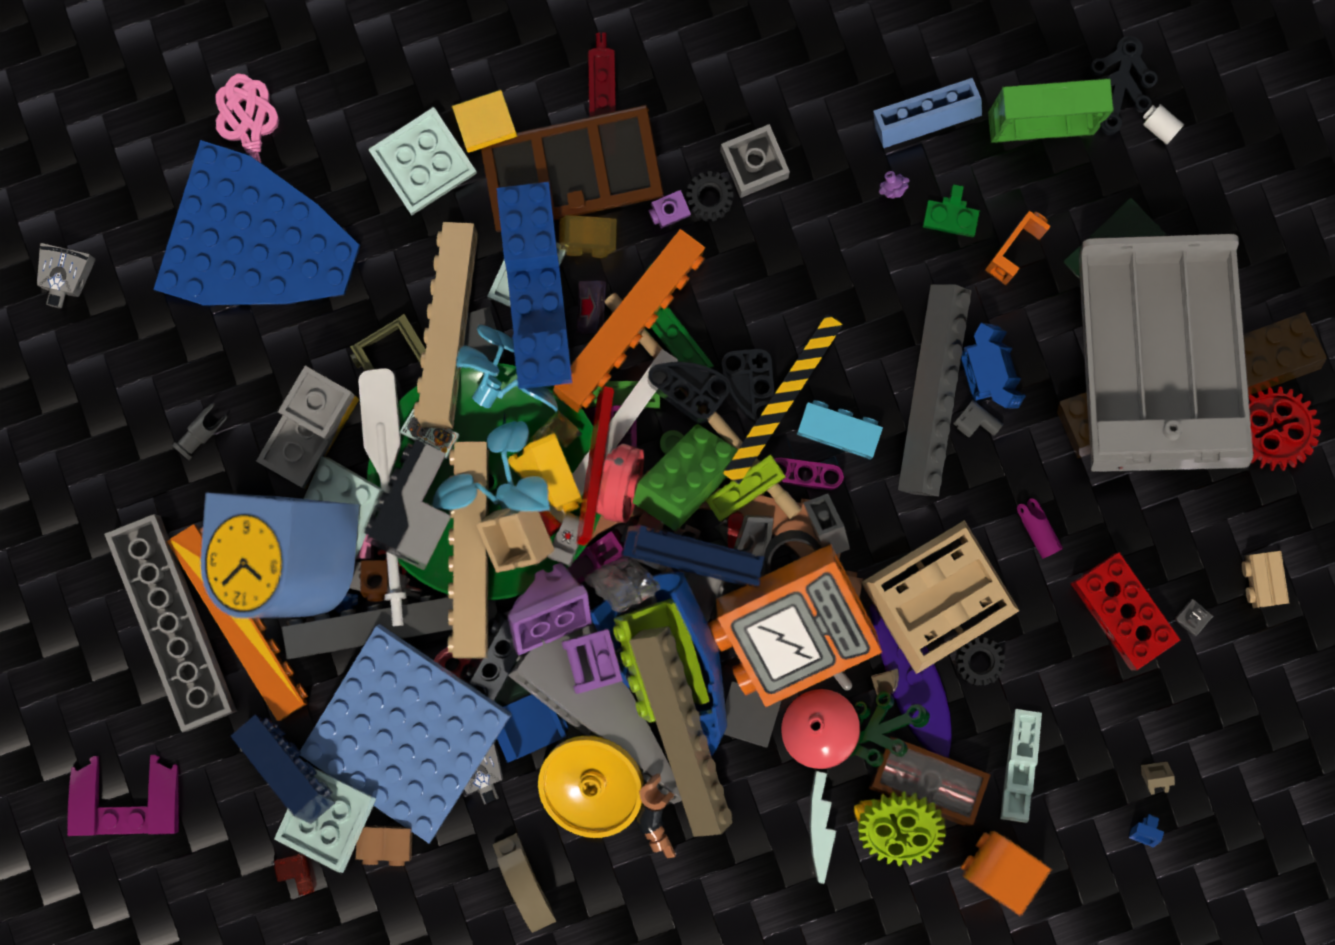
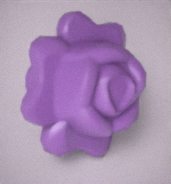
[879,171,909,199]

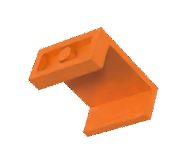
[985,211,1051,285]

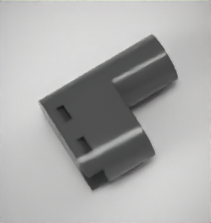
[954,400,1003,437]

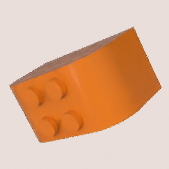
[961,831,1051,916]

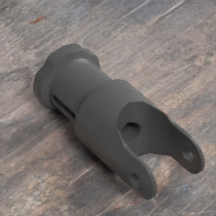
[172,403,228,460]

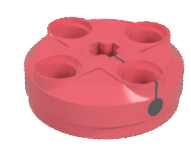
[596,444,644,523]

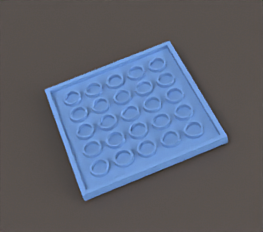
[300,624,512,843]

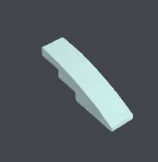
[1000,709,1042,823]
[809,770,836,884]

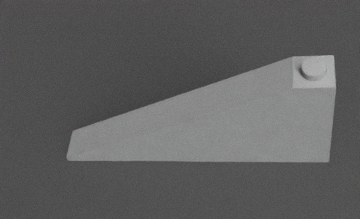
[508,619,682,804]

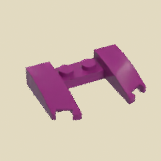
[68,755,179,836]

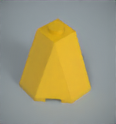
[508,433,582,513]

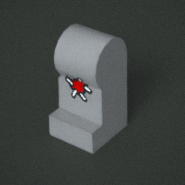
[548,512,579,567]

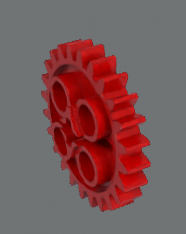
[1248,386,1321,471]

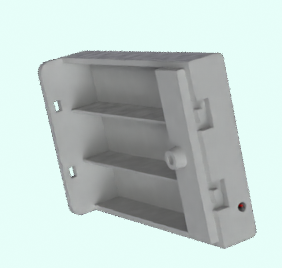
[1079,234,1253,472]

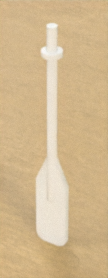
[359,368,406,626]

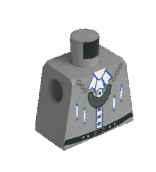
[37,243,95,308]
[464,741,503,804]

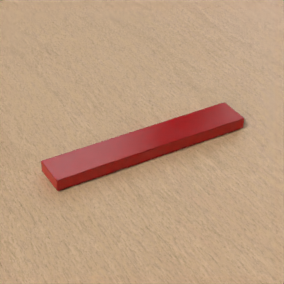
[576,386,614,546]

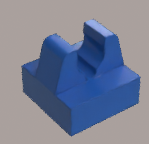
[1129,814,1164,847]

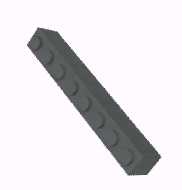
[898,285,971,497]
[282,593,497,659]

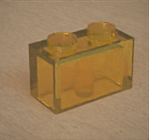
[559,215,617,258]

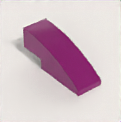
[567,529,624,585]

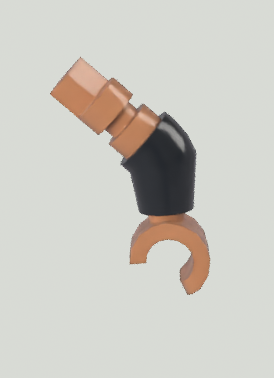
[636,773,676,858]

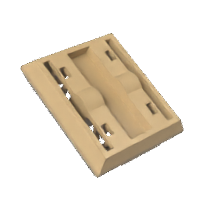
[861,520,1019,674]

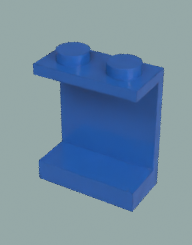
[497,694,569,763]

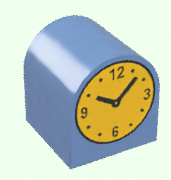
[201,493,359,618]

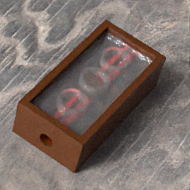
[868,736,990,827]

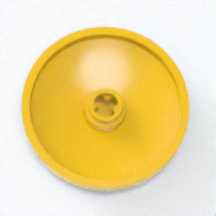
[538,736,644,838]

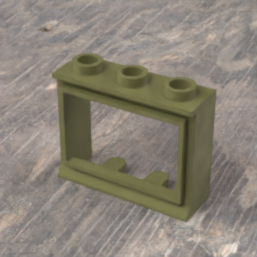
[350,314,426,402]

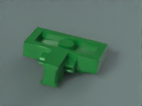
[923,184,980,237]

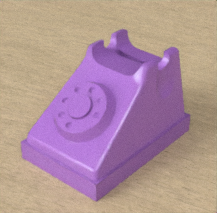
[508,563,592,655]

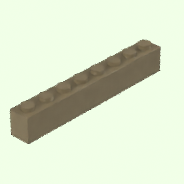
[629,626,733,837]

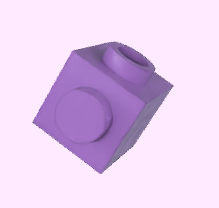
[649,190,691,228]

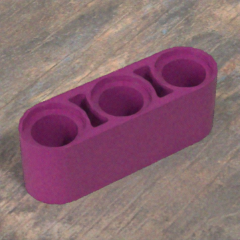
[774,458,844,490]

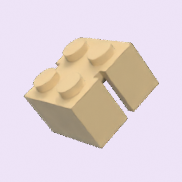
[476,508,555,573]

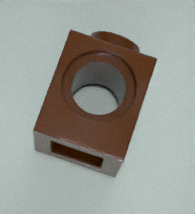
[360,560,390,602]

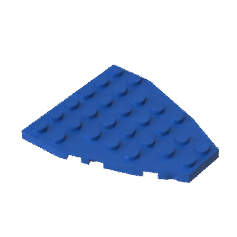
[154,140,360,306]

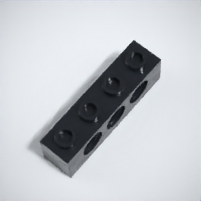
[460,612,519,701]

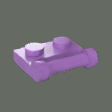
[561,629,622,694]

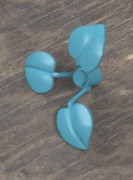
[457,324,558,412]
[432,421,550,511]

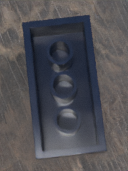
[231,715,335,824]

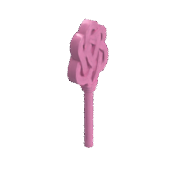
[216,74,279,163]

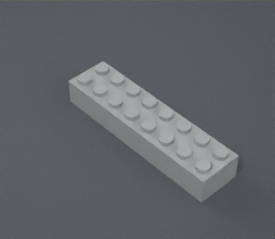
[105,514,237,732]

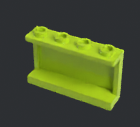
[613,598,710,723]

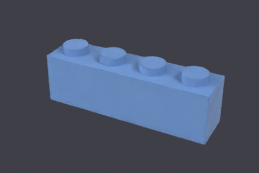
[873,78,982,148]

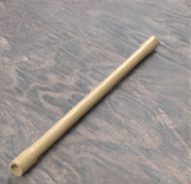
[604,293,802,519]

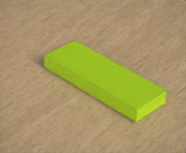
[706,455,786,522]

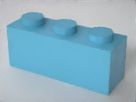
[796,400,883,459]

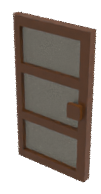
[481,105,664,232]

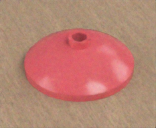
[781,689,860,769]

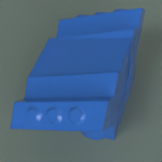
[961,323,1026,408]

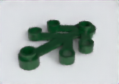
[849,691,930,767]

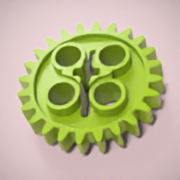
[858,791,946,866]

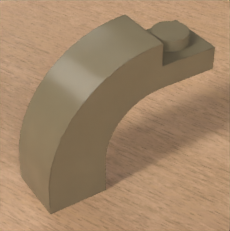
[493,833,556,933]

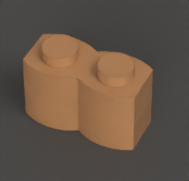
[356,825,413,866]

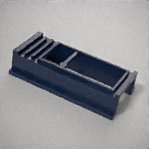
[621,525,764,586]

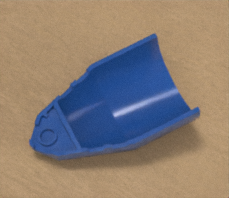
[590,571,727,756]

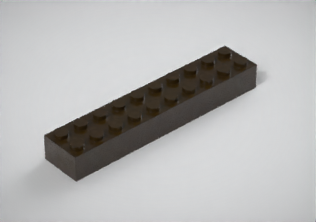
[1057,312,1327,458]

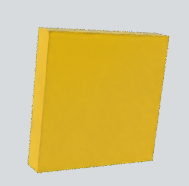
[452,90,517,153]

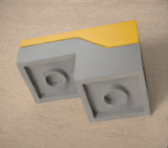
[256,366,359,490]

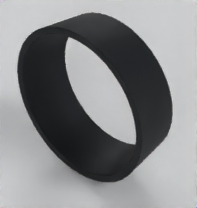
[764,530,821,573]

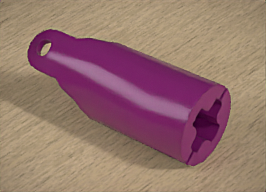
[1017,498,1063,559]

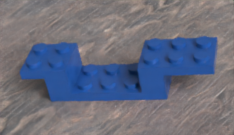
[496,182,572,389]

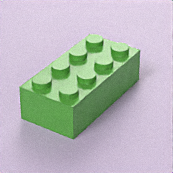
[633,424,738,531]

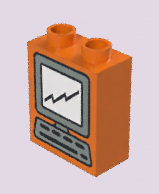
[708,544,882,707]

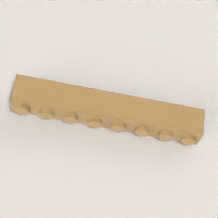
[414,222,478,429]
[448,442,489,659]

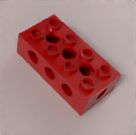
[1071,553,1180,670]

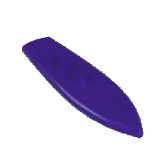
[869,604,952,765]

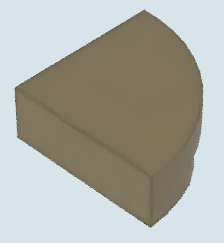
[871,669,899,700]

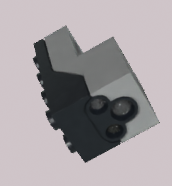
[364,439,451,570]

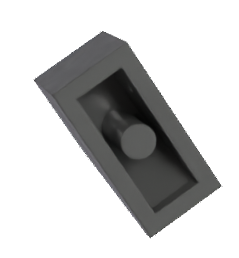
[804,494,850,554]

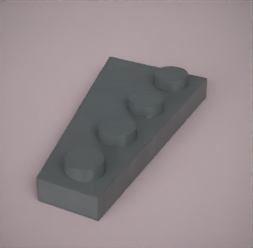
[710,515,773,620]

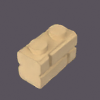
[1242,551,1289,608]

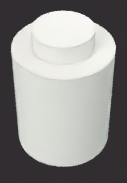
[1143,105,1184,144]

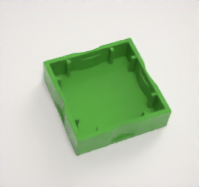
[988,79,1113,143]

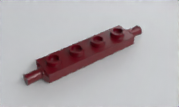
[588,32,616,172]

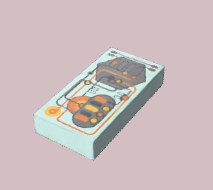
[400,409,460,459]

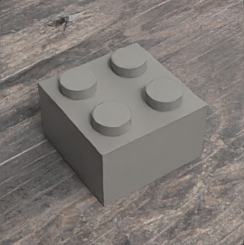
[720,124,790,198]

